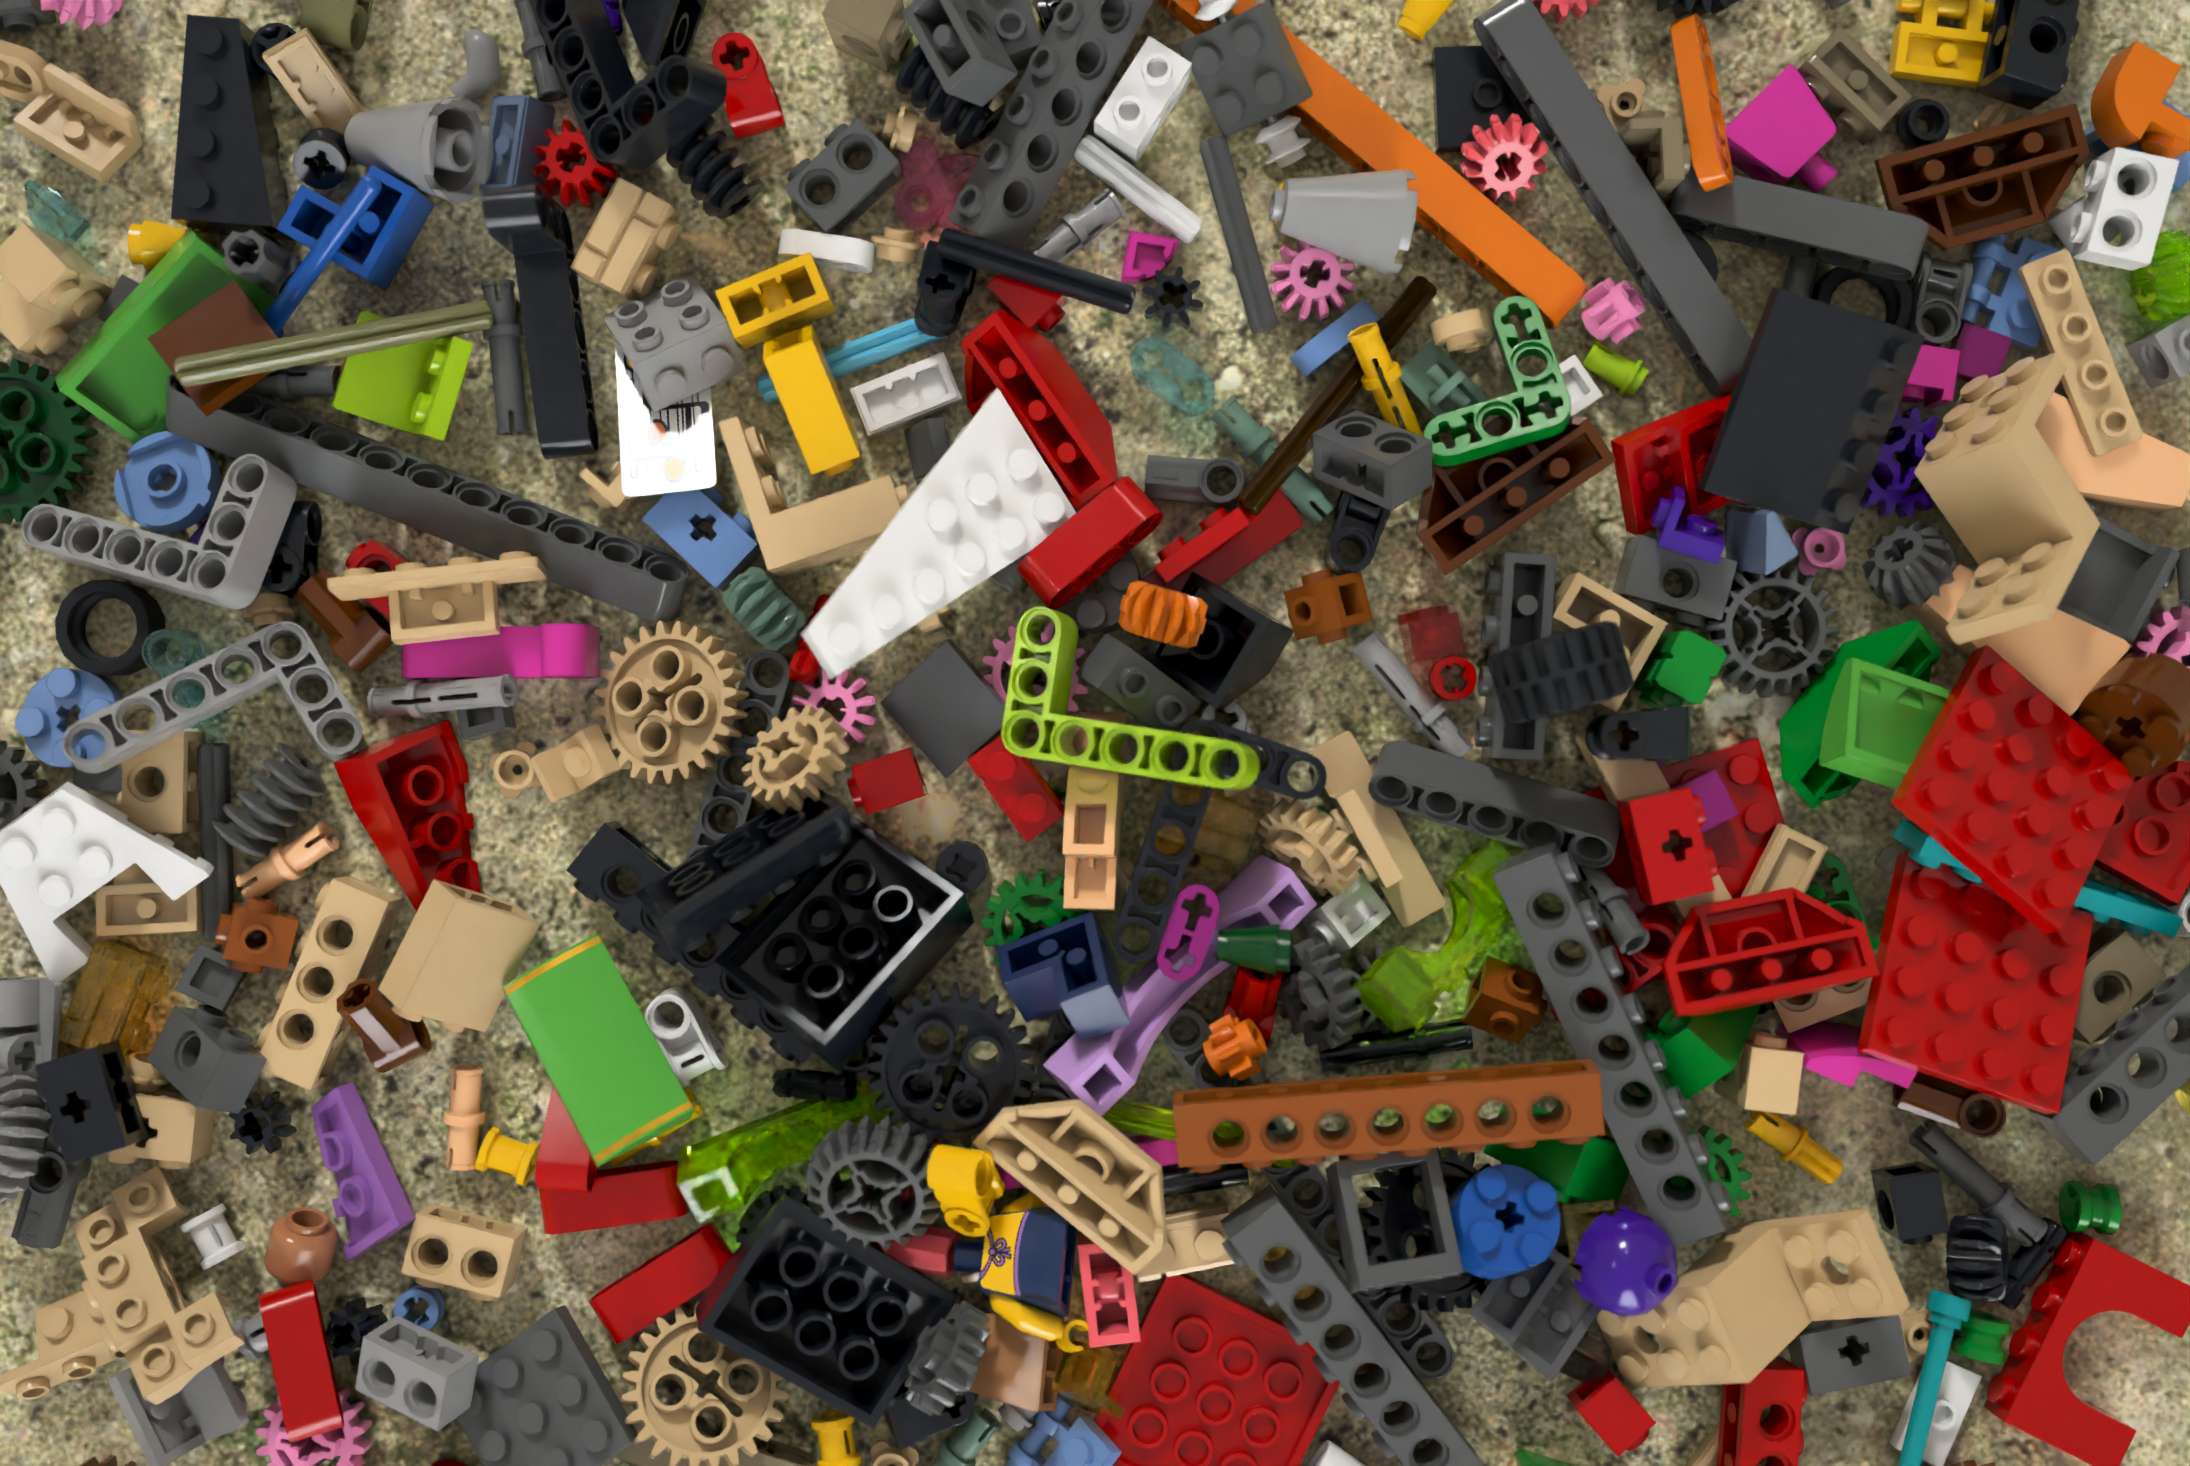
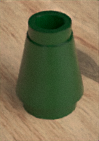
[1217,924,1293,976]

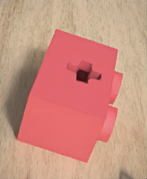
[1077,1231,1141,1348]

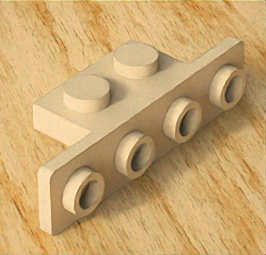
[2018,249,2143,457]
[327,551,547,645]
[1307,731,1446,928]
[0,1290,193,1400]

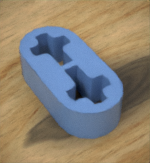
[1290,299,1381,378]

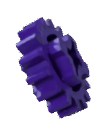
[1859,407,1938,518]

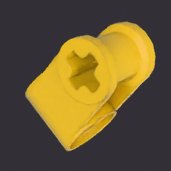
[927,1144,1005,1237]

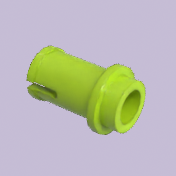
[1582,339,1649,397]

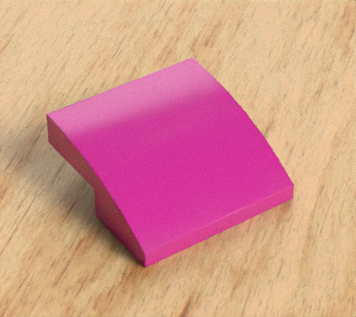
[1774,1021,1918,1089]

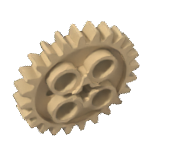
[593,621,749,786]
[620,1301,789,1466]

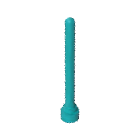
[1898,1289,1973,1466]

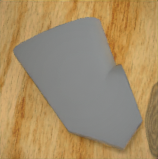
[0,976,61,1080]

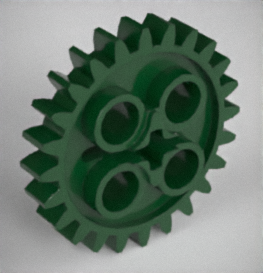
[0,359,98,525]

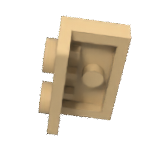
[13,63,143,184]

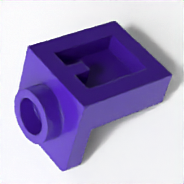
[1650,485,1725,564]

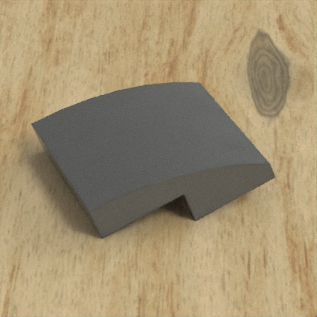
[880,639,1006,778]
[1469,1249,1601,1381]

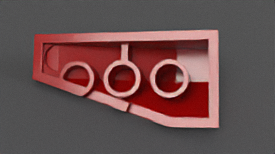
[333,719,481,911]

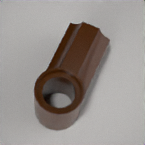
[294,569,394,673]
[337,977,432,1073]
[1892,1072,2007,1138]

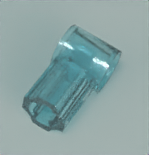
[142,629,235,729]

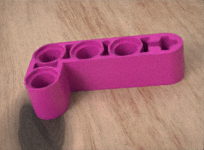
[402,623,600,679]

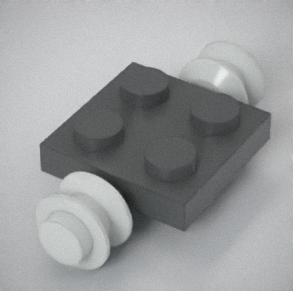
[1179,0,1314,169]

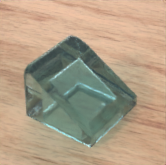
[24,179,91,246]

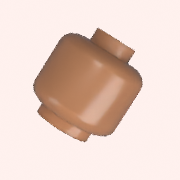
[264,1208,339,1287]

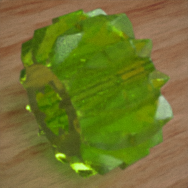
[2126,230,2190,321]

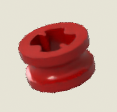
[1428,656,1477,701]

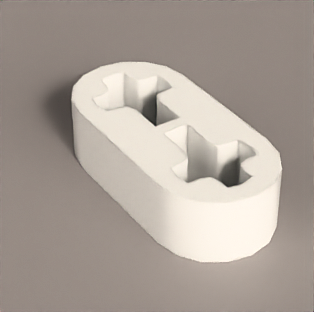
[778,229,876,273]

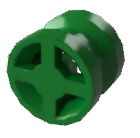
[2059,1181,2122,1235]
[1951,1309,2011,1364]

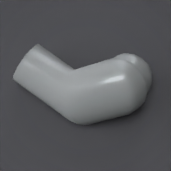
[449,30,500,102]

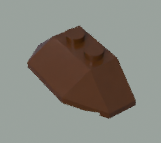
[1874,104,2090,251]
[1416,408,1617,576]

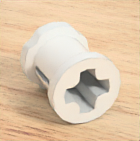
[180,1203,247,1271]

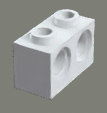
[1094,36,1192,165]
[2069,147,2180,271]

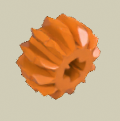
[1118,580,1208,649]

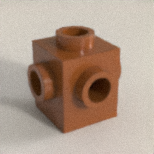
[1283,569,1373,645]
[214,897,299,974]
[1462,956,1547,1044]

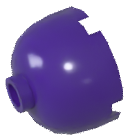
[1574,1206,1677,1317]

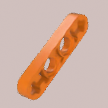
[1670,13,1734,192]

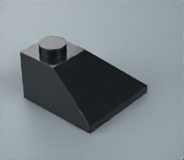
[622,0,707,71]
[1143,572,1294,710]

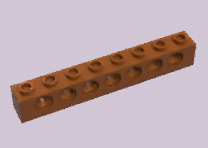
[1173,1058,1605,1172]

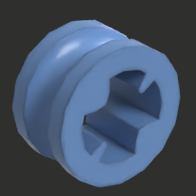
[394,1284,446,1330]

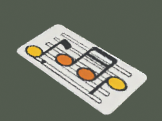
[615,343,717,497]

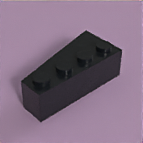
[171,15,295,241]

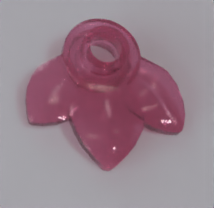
[894,138,980,231]

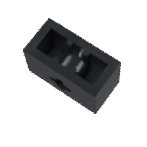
[35,1040,148,1165]

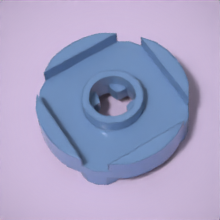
[114,431,221,534]
[15,668,127,769]

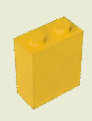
[763,323,860,476]

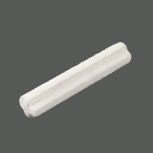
[1074,134,1203,243]

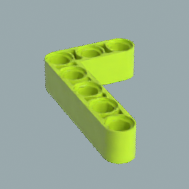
[1002,606,1260,790]

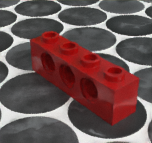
[1716,1356,1808,1466]

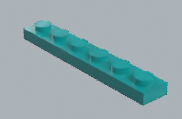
[1893,818,2184,937]

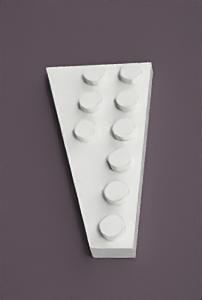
[801,388,1076,679]

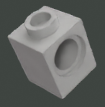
[2125,312,2190,389]

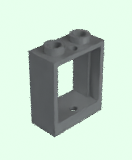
[1326,1148,1463,1294]

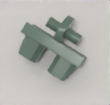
[1400,339,1489,441]

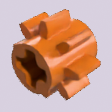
[1203,1013,1267,1081]

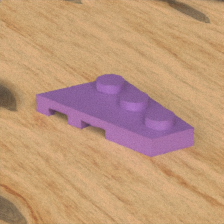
[311,1082,416,1262]

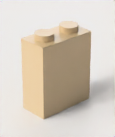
[378,879,540,1033]

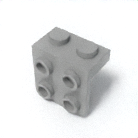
[604,278,746,413]
[107,1356,249,1466]

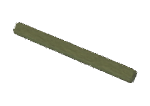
[174,300,494,387]

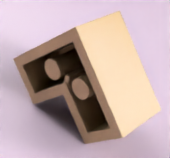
[0,223,114,359]
[1552,572,1667,713]

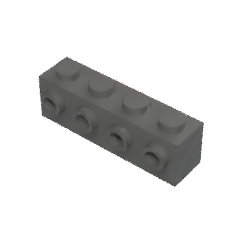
[1474,552,1557,761]

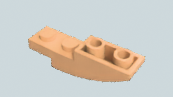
[1062,712,1128,912]

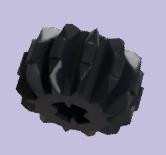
[1945,1213,2009,1303]

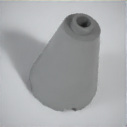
[344,97,494,203]
[1268,169,1417,275]

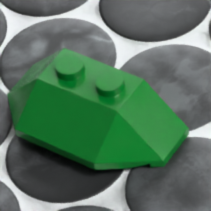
[1779,620,1942,809]

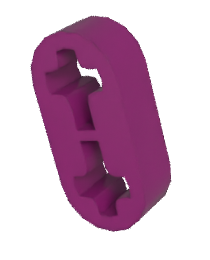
[1156,883,1220,981]

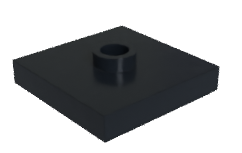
[1432,46,1539,152]

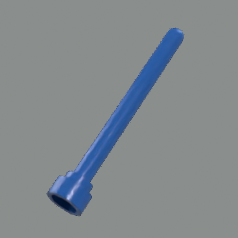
[263,174,382,338]

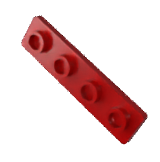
[1137,489,1304,639]

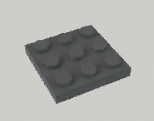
[457,1305,638,1466]

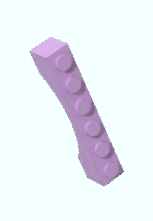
[1043,854,1317,1117]

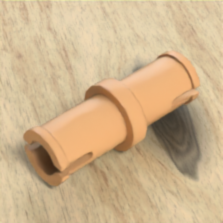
[235,821,340,899]
[443,1064,486,1171]

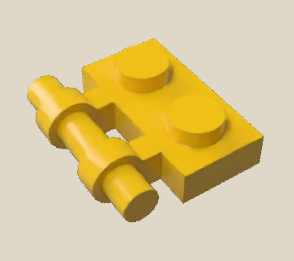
[1888,0,1995,89]

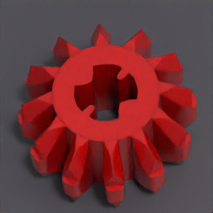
[533,119,620,208]

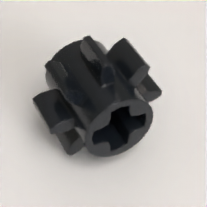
[1141,267,1204,333]
[228,1091,297,1155]
[326,1297,388,1366]

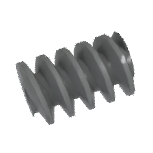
[212,743,326,857]

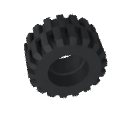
[1487,621,1635,724]

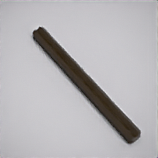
[1236,276,1437,516]

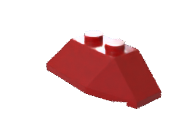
[961,309,1118,508]
[1661,887,1880,1017]

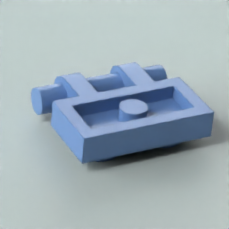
[1961,233,2071,351]
[1005,1392,1122,1466]

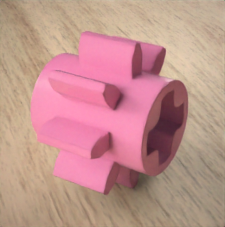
[1581,277,1646,344]

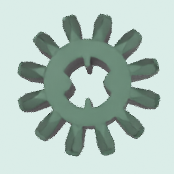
[722,566,808,652]

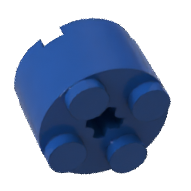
[1447,1164,1560,1279]

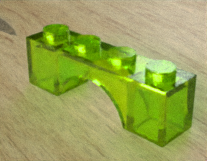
[1352,839,1513,1033]
[677,1079,885,1224]

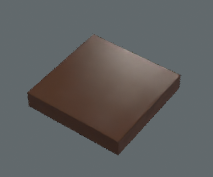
[148,280,279,417]

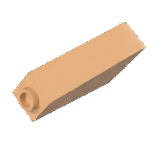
[2034,392,2190,512]
[1908,564,2131,717]

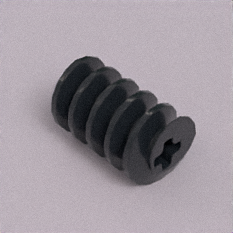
[896,44,1006,150]
[666,115,764,219]

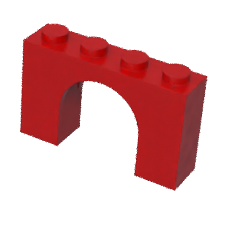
[1983,1232,2190,1466]

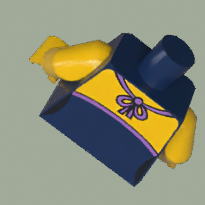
[954,1191,1089,1353]

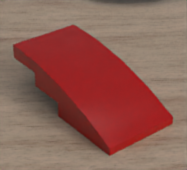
[1611,393,1749,536]

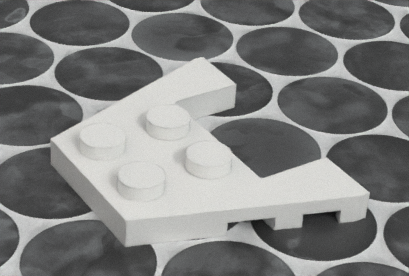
[0,781,214,982]

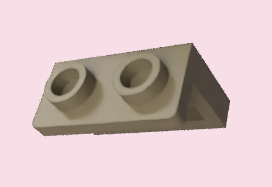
[1797,27,1912,145]
[1618,110,1691,200]

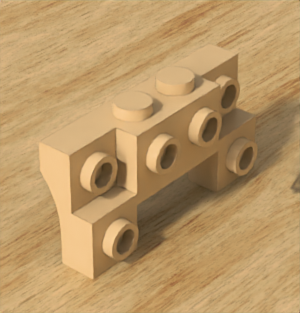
[72,1165,246,1405]

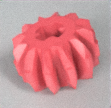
[1460,113,1548,204]

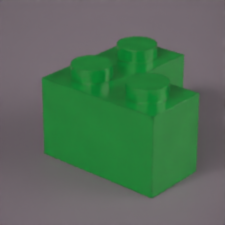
[1626,1004,1761,1100]
[1483,1103,1630,1209]

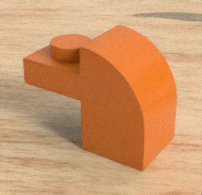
[2091,41,2190,159]

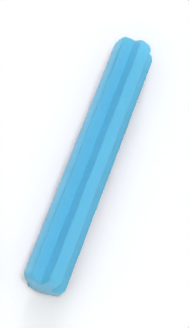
[757,318,947,403]

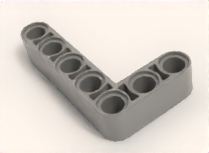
[21,454,297,610]
[62,621,363,774]

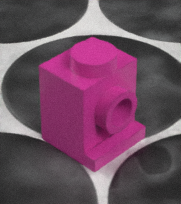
[1900,344,1961,409]

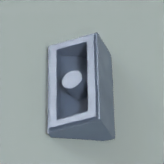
[479,95,555,196]
[1726,506,1798,575]

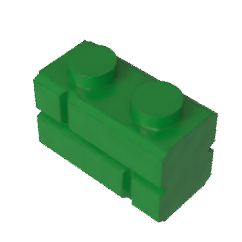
[1633,630,1727,708]

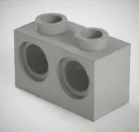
[355,1315,479,1431]

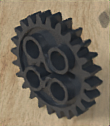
[866,982,1035,1149]
[1358,1147,1504,1312]

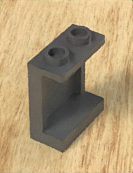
[2056,502,2180,644]

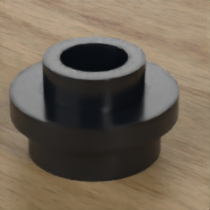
[1897,99,1949,149]

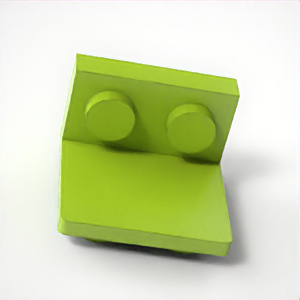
[331,311,474,441]

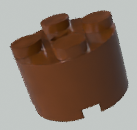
[2078,653,2190,777]

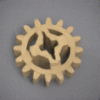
[742,704,849,814]
[1258,798,1362,897]

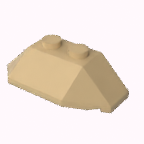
[973,1099,1167,1275]

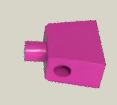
[1725,64,1838,194]

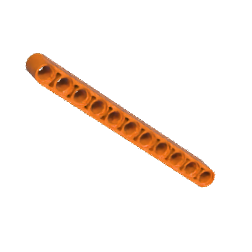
[1155,0,1588,330]

